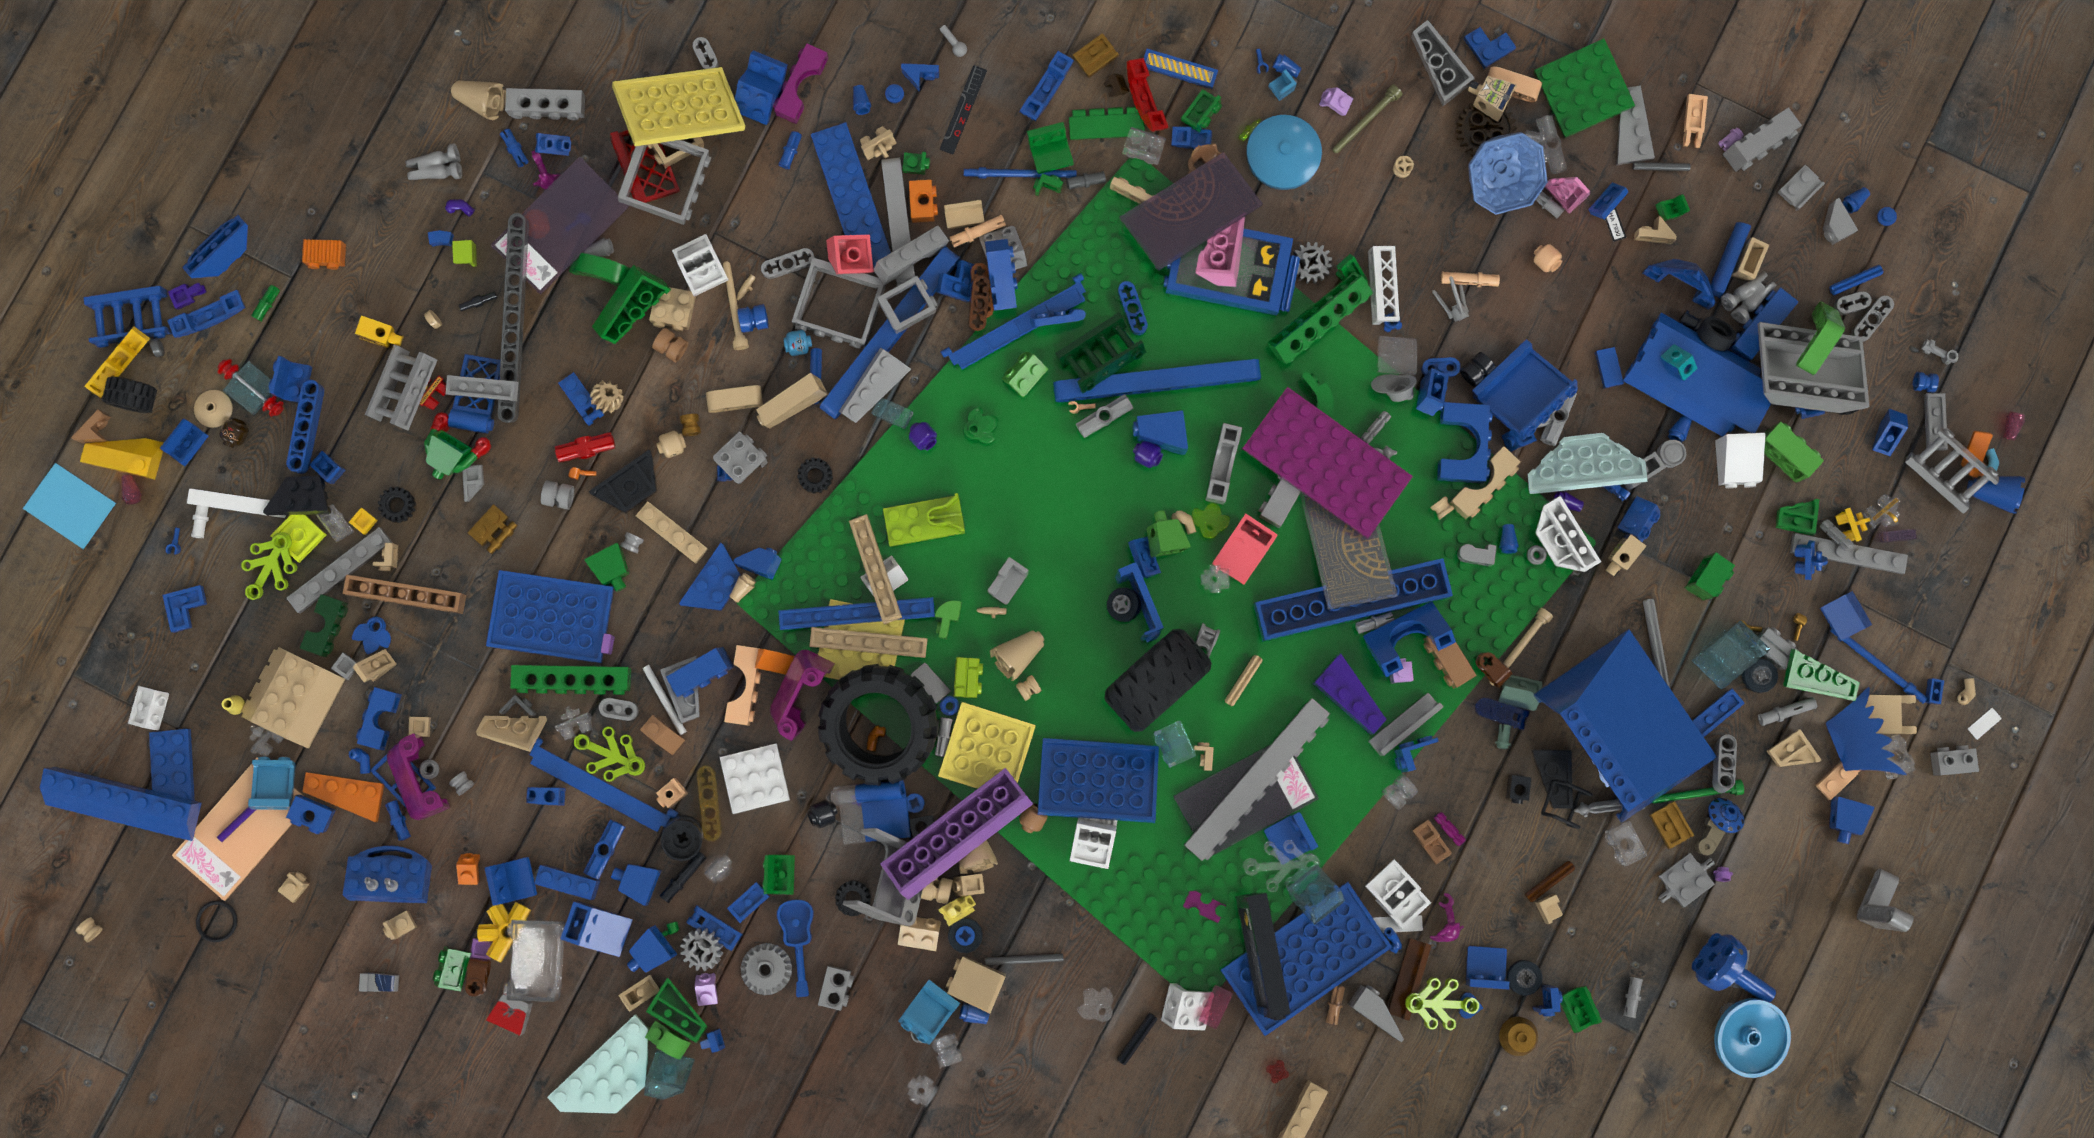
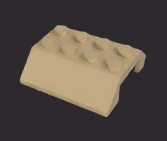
[241,647,345,748]

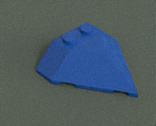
[1642,259,1716,310]

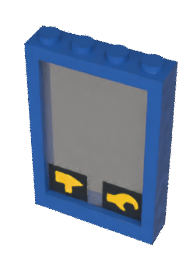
[1163,229,1293,316]

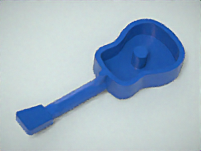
[777,900,814,997]

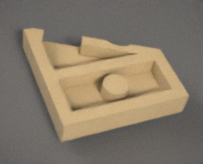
[1767,729,1822,767]

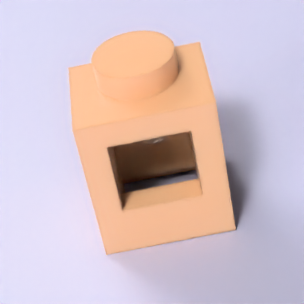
[656,778,688,808]

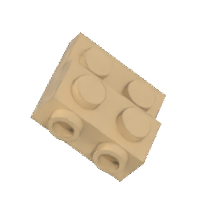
[649,287,696,332]

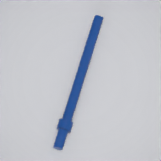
[964,167,1077,179]
[1830,628,1928,704]

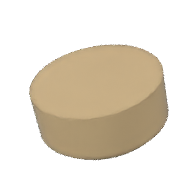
[424,310,442,329]

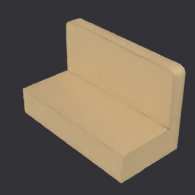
[944,200,984,230]

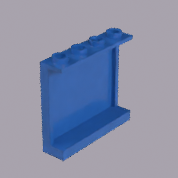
[1472,339,1578,440]
[1115,562,1164,643]

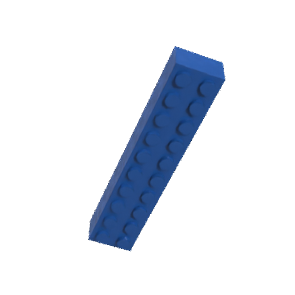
[1253,558,1453,642]

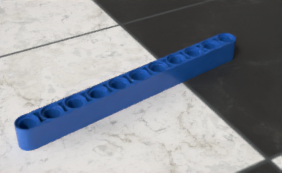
[820,246,961,419]
[1053,359,1261,402]

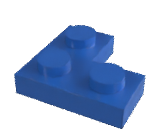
[1464,27,1516,69]
[936,260,977,302]
[162,585,207,633]

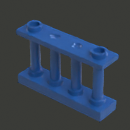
[84,286,172,348]

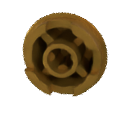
[1499,1017,1538,1056]

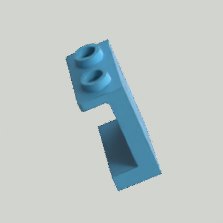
[248,757,296,810]
[898,980,960,1045]

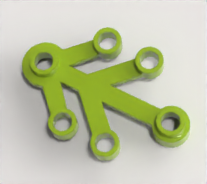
[241,532,297,600]
[574,727,645,782]
[1405,977,1479,1030]

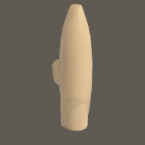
[736,274,755,301]
[977,607,1007,618]

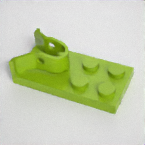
[883,493,965,547]

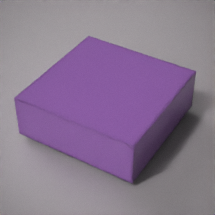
[601,634,615,655]
[470,938,493,960]

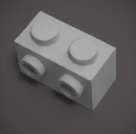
[1930,745,1979,776]

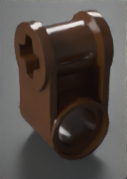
[1475,652,1513,688]
[465,958,491,997]

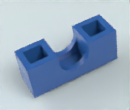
[356,687,402,750]
[534,865,601,900]

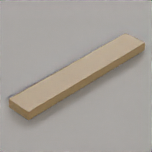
[849,514,902,625]
[810,627,928,658]

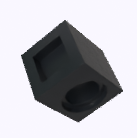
[1506,775,1532,804]
[910,815,935,838]

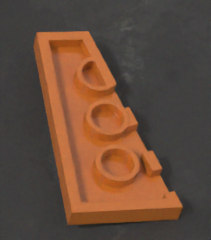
[302,772,384,822]

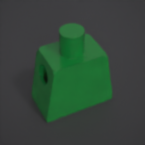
[584,543,629,592]

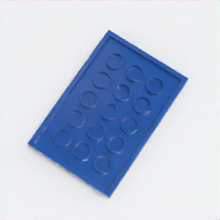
[486,570,614,663]
[1038,738,1159,823]

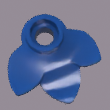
[352,617,391,654]

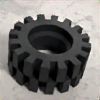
[797,457,833,494]
[377,487,416,523]
[835,880,871,916]

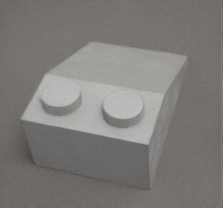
[1348,985,1404,1042]

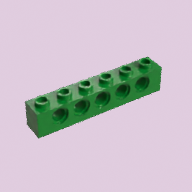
[1267,272,1373,364]
[510,665,631,695]

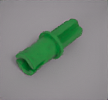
[251,285,280,322]

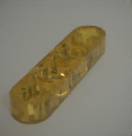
[697,766,722,841]

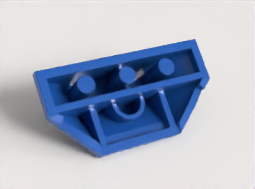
[182,215,248,278]

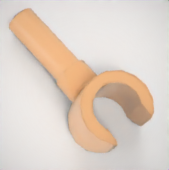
[1068,401,1095,414]

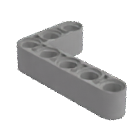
[1857,869,1914,932]

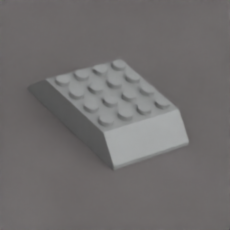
[1758,322,1870,413]

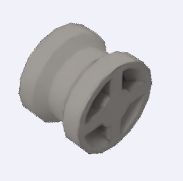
[620,532,644,554]
[449,771,474,796]

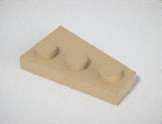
[476,716,547,752]

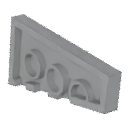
[1616,86,1655,165]
[839,348,911,423]

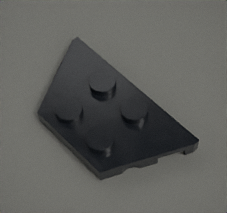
[588,450,657,513]
[263,476,331,516]

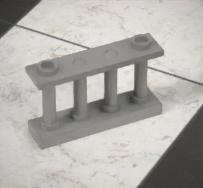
[365,344,437,431]
[1905,426,1999,514]

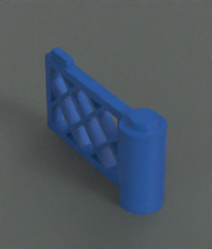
[448,354,501,434]

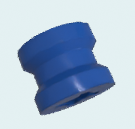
[907,793,925,813]

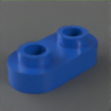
[1421,357,1460,378]

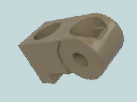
[1694,817,1725,855]

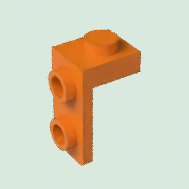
[1961,431,1993,477]

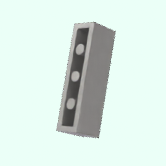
[1259,475,1301,528]

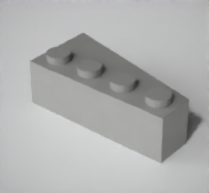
[1723,107,1802,172]

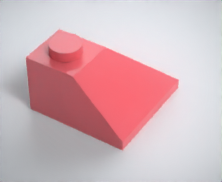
[826,235,874,274]

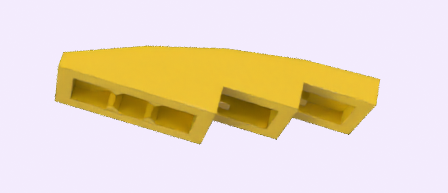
[84,326,150,398]

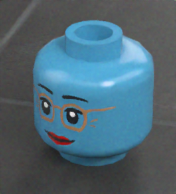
[783,330,812,356]

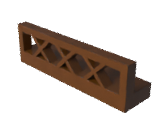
[1388,938,1432,1021]

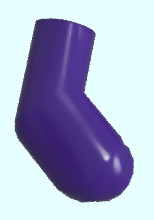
[445,199,475,217]

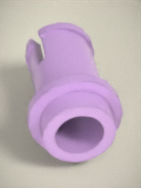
[1718,128,1744,151]

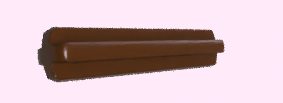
[1525,861,1575,902]

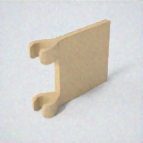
[1865,695,1917,734]

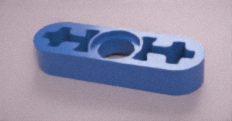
[1118,281,1148,335]

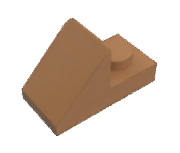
[71,410,111,443]

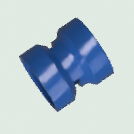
[1912,372,1939,393]

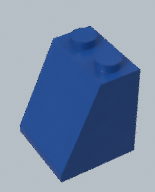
[1132,411,1188,455]

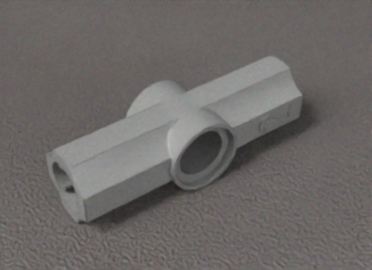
[1076,394,1133,438]

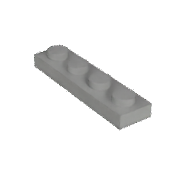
[446,375,519,401]

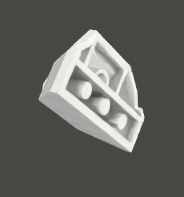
[1536,496,1601,572]

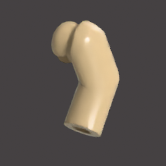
[1172,510,1197,535]
[1957,678,1976,705]

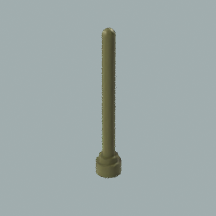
[1333,84,1403,153]

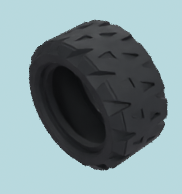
[1104,629,1212,732]

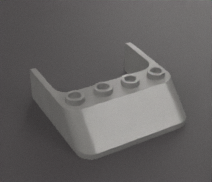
[843,828,923,926]

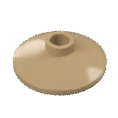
[194,390,233,428]

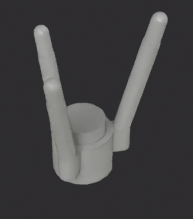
[1432,276,1469,322]

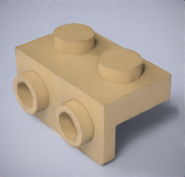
[898,917,941,951]

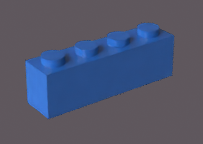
[1729,288,1798,361]

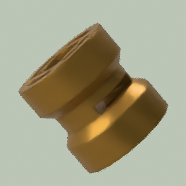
[680,414,701,437]

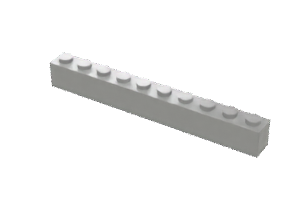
[1184,698,1330,861]

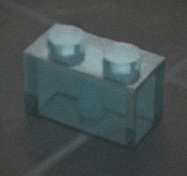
[1154,721,1196,768]

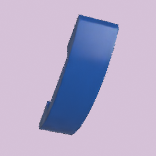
[1019,51,1074,122]
[167,290,245,338]

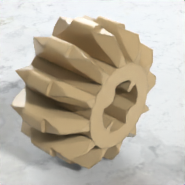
[590,380,624,413]

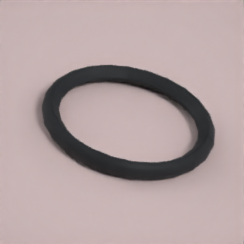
[196,901,237,942]

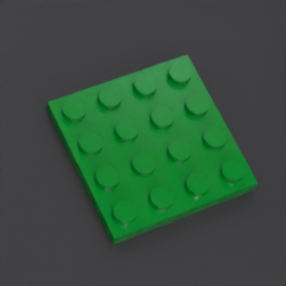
[1534,39,1635,138]

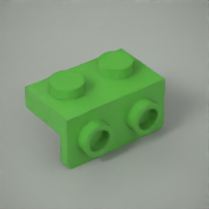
[1002,351,1048,397]

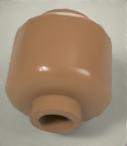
[1019,803,1048,833]

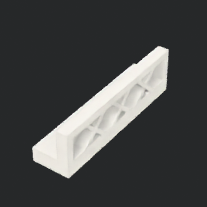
[1368,246,1400,325]

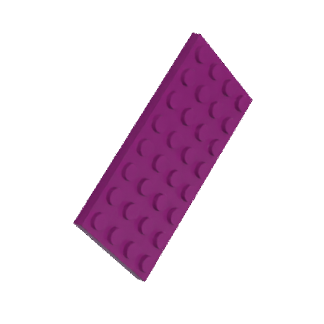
[1242,387,1413,539]

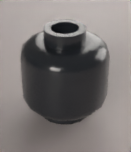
[807,800,838,828]

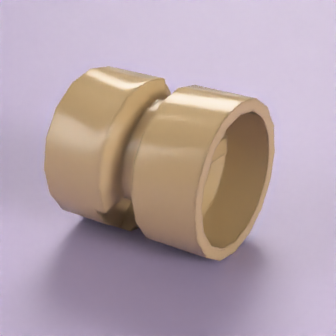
[921,878,953,904]

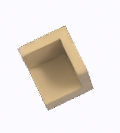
[1535,894,1563,924]

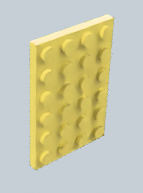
[612,67,745,146]

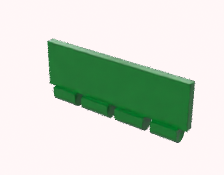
[1069,106,1145,140]

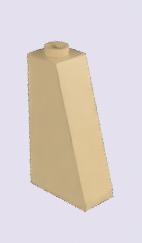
[756,373,828,429]

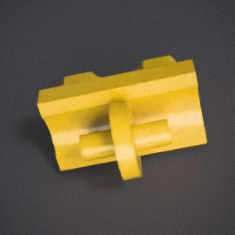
[1835,508,1871,542]

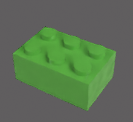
[1764,422,1824,483]

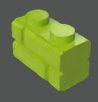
[954,657,983,698]

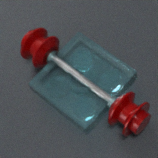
[218,359,284,417]

